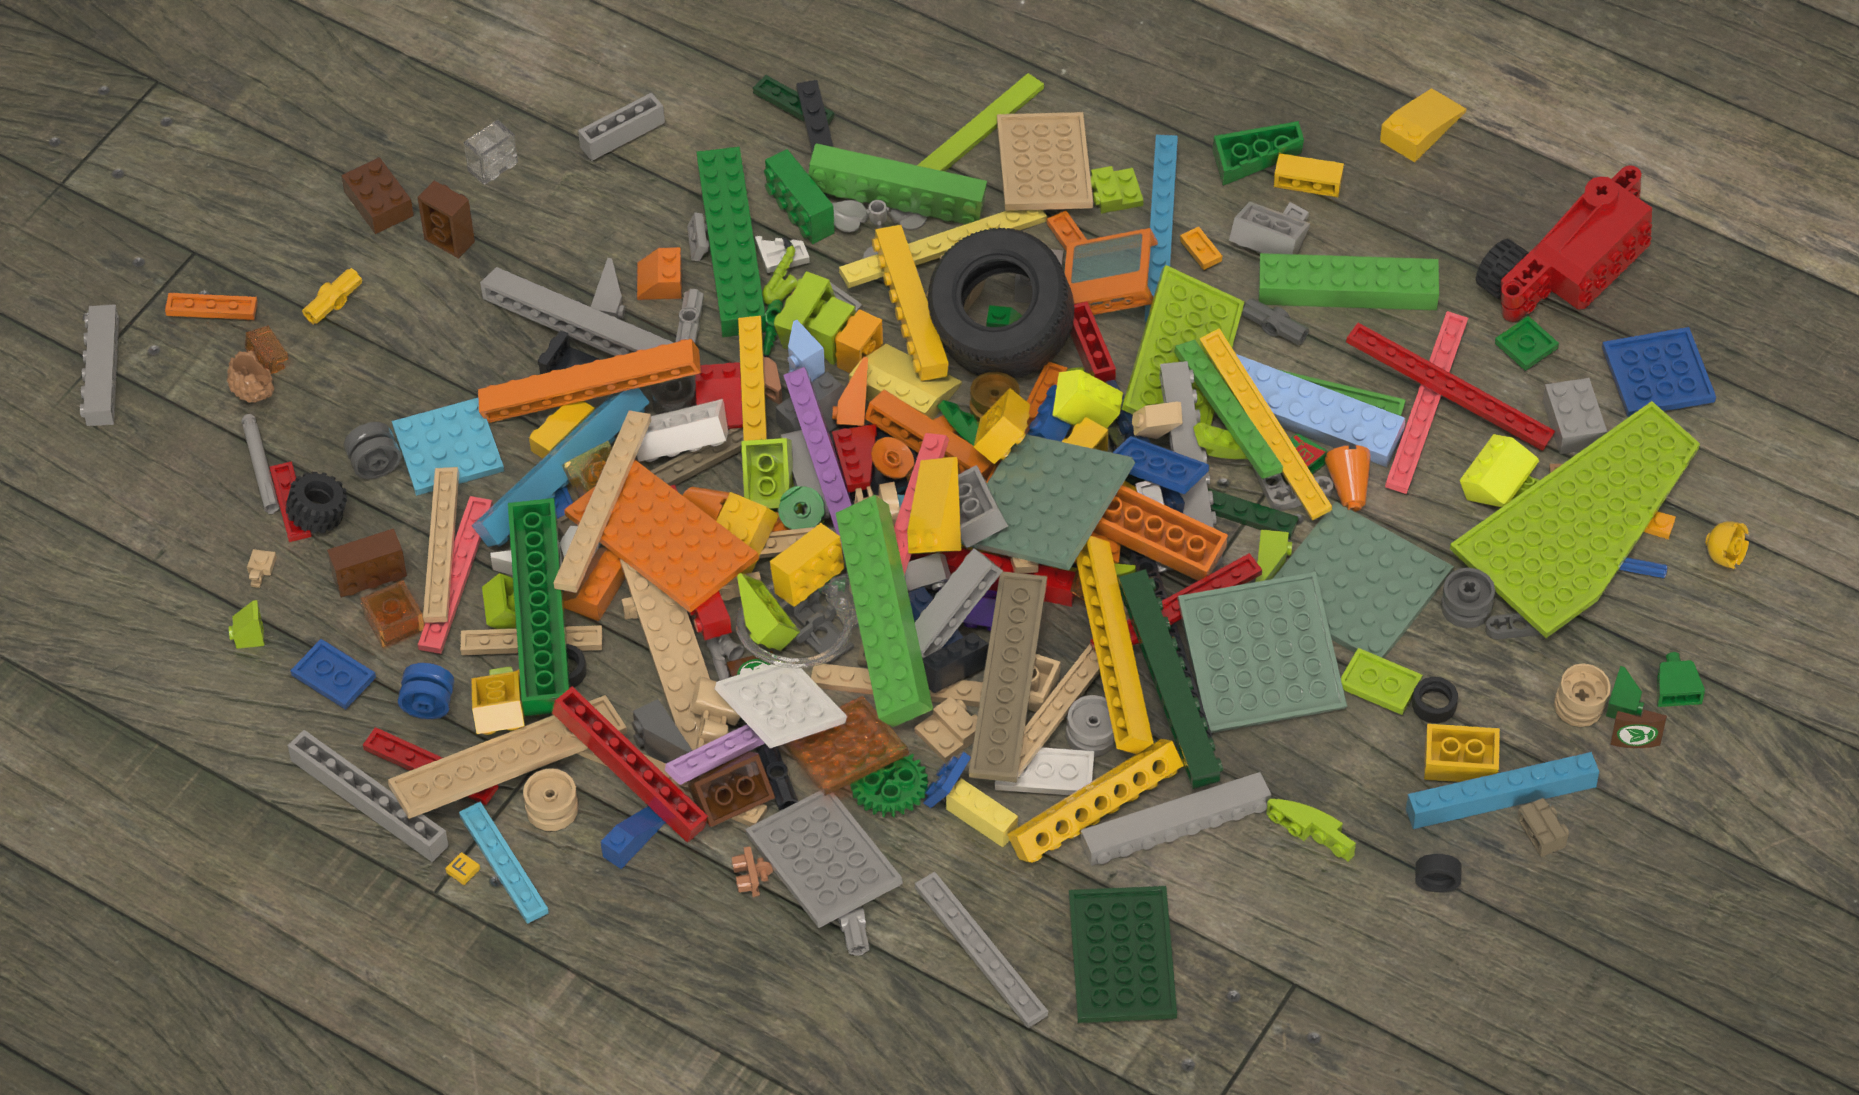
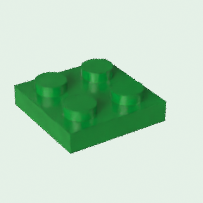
[1495,316,1559,371]

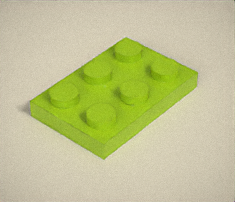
[1341,648,1423,715]

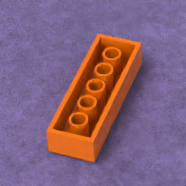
[1094,485,1228,581]

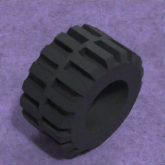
[1475,238,1529,300]
[286,472,347,534]

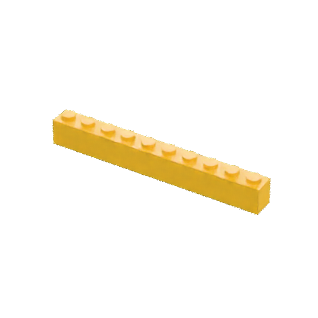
[1076,536,1153,755]

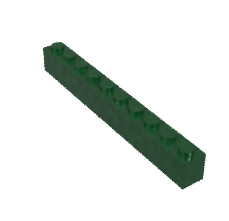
[1119,569,1223,789]

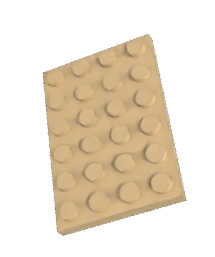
[997,112,1093,211]

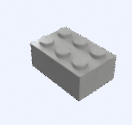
[1543,378,1607,454]
[958,465,1008,548]

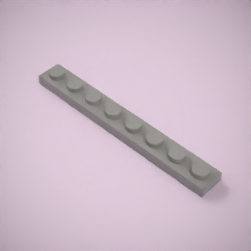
[915,872,1048,1028]

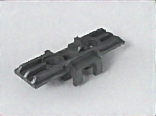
[766,582,854,664]

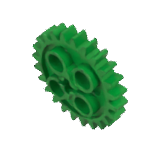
[850,748,928,817]

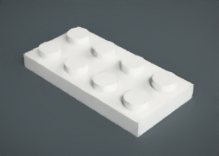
[995,748,1094,795]

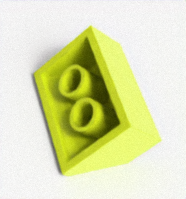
[1052,370,1123,428]
[1459,434,1539,507]

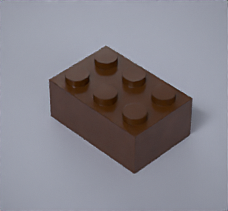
[341,157,414,234]
[417,180,475,259]
[327,528,407,598]

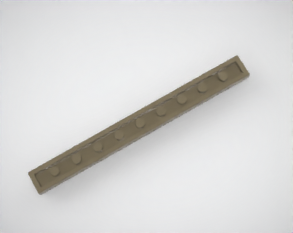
[557,428,744,537]

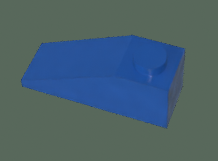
[601,806,666,869]

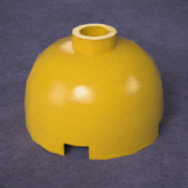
[1705,521,1749,569]

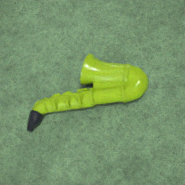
[762,237,798,305]

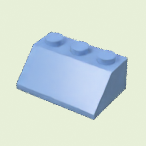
[788,320,825,382]

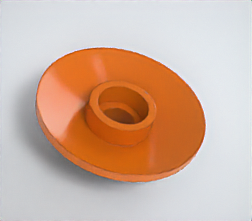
[871,437,914,479]

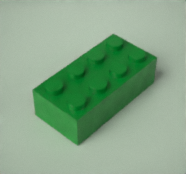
[764,149,835,245]

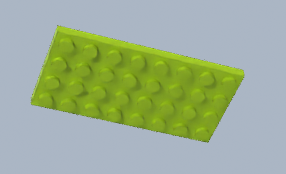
[1121,265,1244,426]

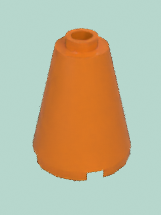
[1325,445,1371,512]
[682,487,741,521]

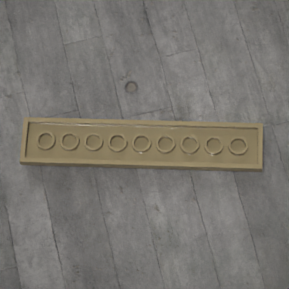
[969,572,1047,783]

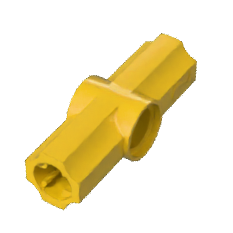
[302,268,362,325]

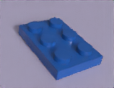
[290,639,376,710]

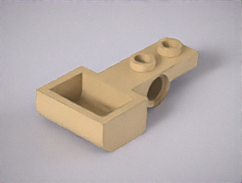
[690,676,740,749]

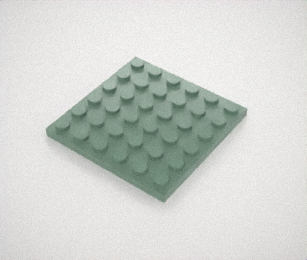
[961,434,1135,570]
[1273,502,1454,659]
[1177,571,1347,733]

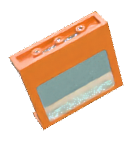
[1065,228,1158,315]

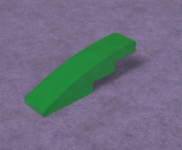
[938,400,1002,460]

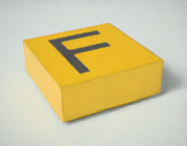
[445,852,480,885]

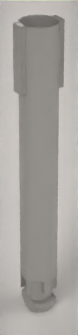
[241,414,279,514]

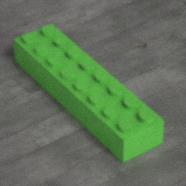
[809,144,987,225]
[1259,253,1439,310]

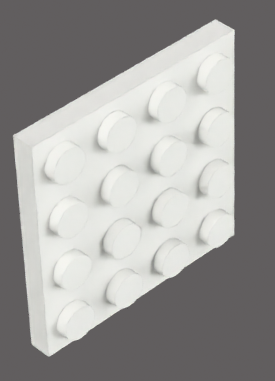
[715,658,847,748]

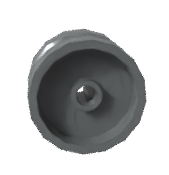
[344,422,402,479]
[1441,568,1495,628]

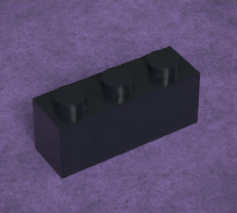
[922,632,989,693]

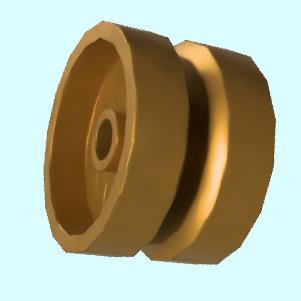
[969,372,1020,422]

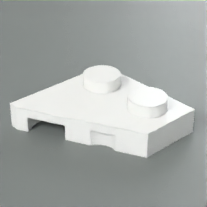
[755,236,810,273]

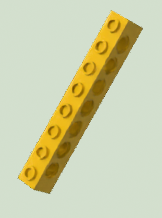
[1007,739,1184,863]

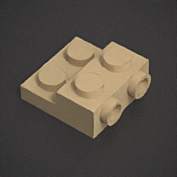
[915,697,978,763]

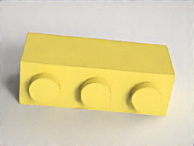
[946,778,1018,847]

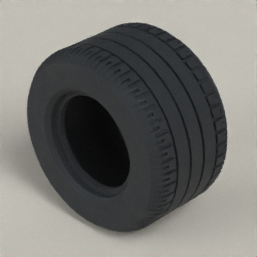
[928,228,1075,378]

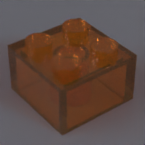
[360,580,424,648]

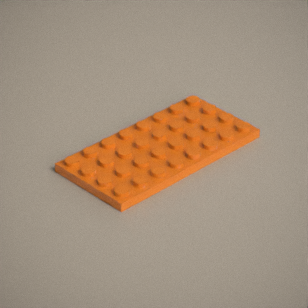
[564,460,759,613]

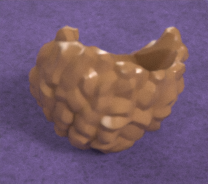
[227,350,274,403]

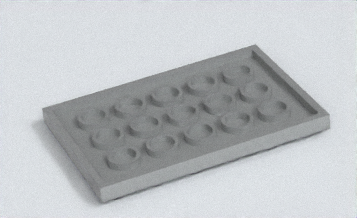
[745,786,903,928]

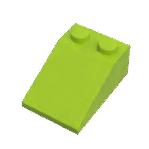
[741,438,793,509]
[737,573,800,651]

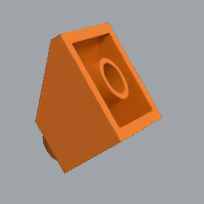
[637,247,682,300]

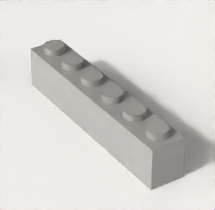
[80,305,119,426]
[915,548,1003,658]

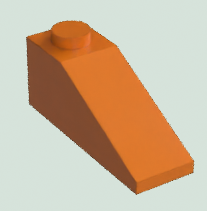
[832,357,868,426]

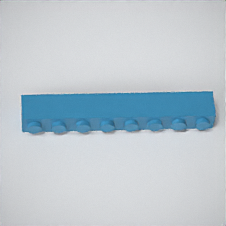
[1406,752,1599,829]

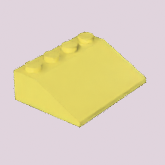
[849,344,962,420]

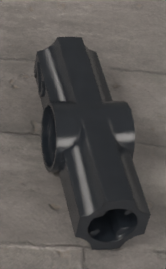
[757,743,798,810]

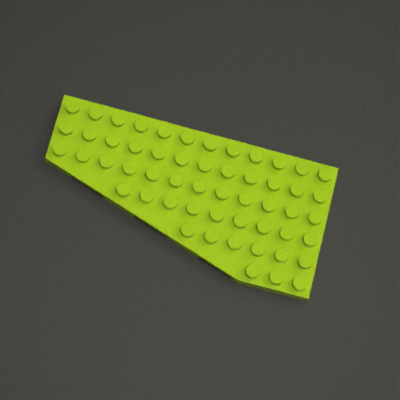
[1450,401,1700,638]

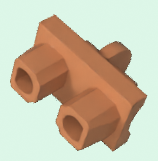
[731,846,773,897]

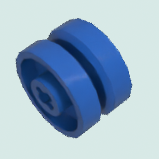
[398,663,455,719]

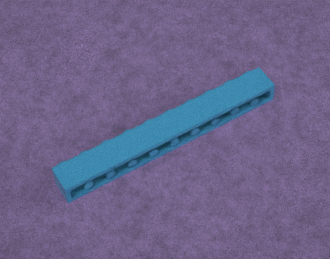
[1144,135,1178,322]
[471,388,650,547]

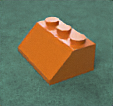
[563,547,625,621]

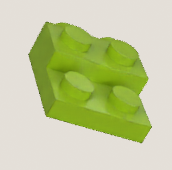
[1090,166,1144,214]

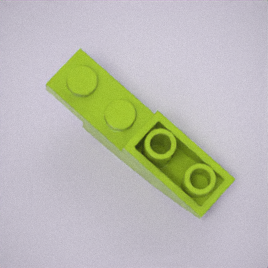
[1193,422,1248,459]
[1266,799,1356,862]

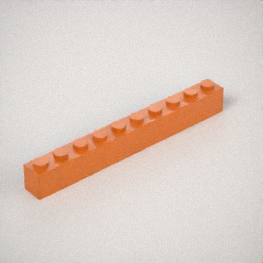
[478,339,701,423]

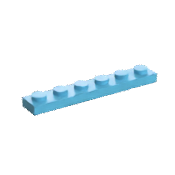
[459,802,549,924]

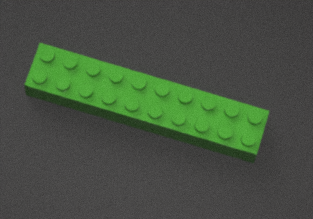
[835,495,933,727]

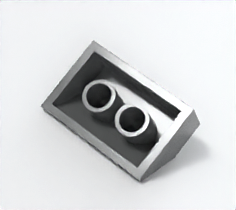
[775,371,845,434]

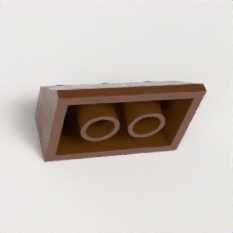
[686,751,775,827]

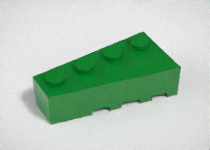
[1212,121,1304,186]

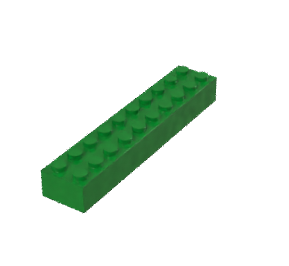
[696,147,766,338]
[508,498,570,716]

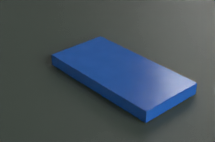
[1113,436,1209,494]

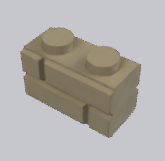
[1517,798,1569,857]

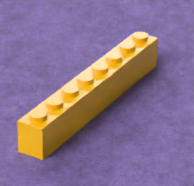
[872,225,949,381]

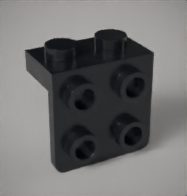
[538,330,599,375]

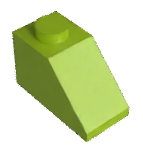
[229,600,264,649]

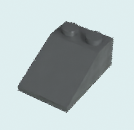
[632,699,693,764]

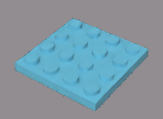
[392,398,504,496]

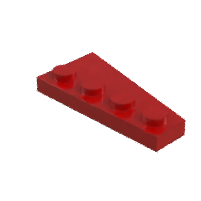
[832,424,877,492]

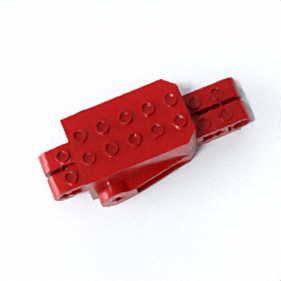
[1501,165,1652,322]

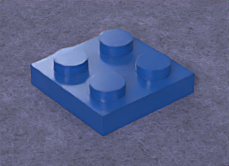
[923,752,971,808]

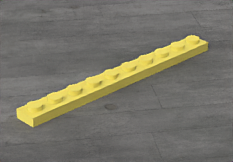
[839,210,1047,288]

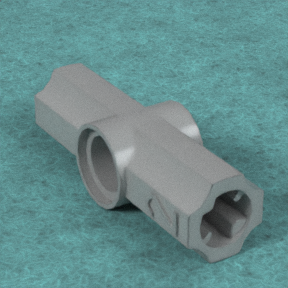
[675,289,704,344]
[839,906,869,956]

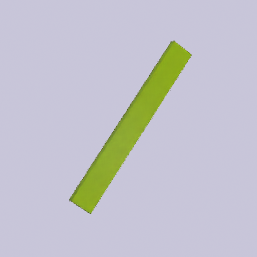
[917,73,1044,172]

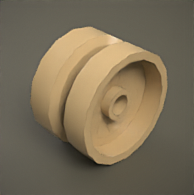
[523,769,578,831]

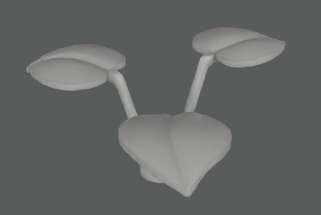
[832,200,927,259]

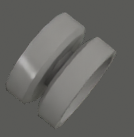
[1065,695,1116,757]

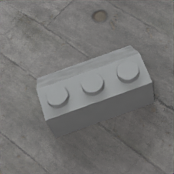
[1229,201,1310,254]

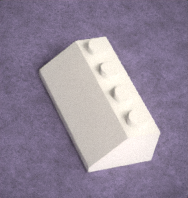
[637,399,728,462]

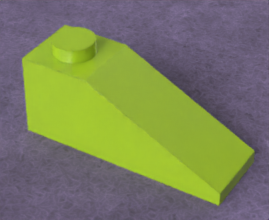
[1255,530,1292,582]

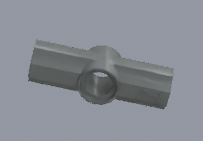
[1242,298,1309,345]

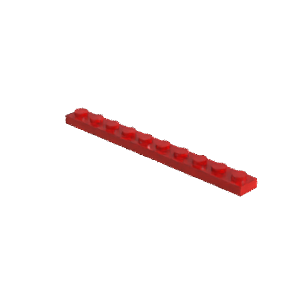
[1346,323,1555,451]

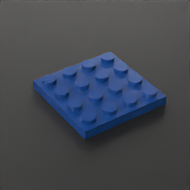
[1602,327,1716,417]

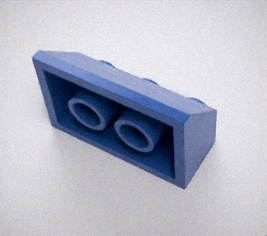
[1027,385,1071,442]

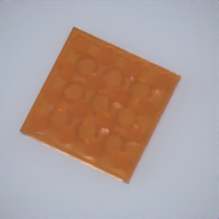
[783,696,909,796]

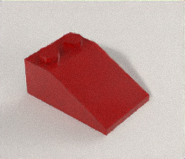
[695,362,743,429]

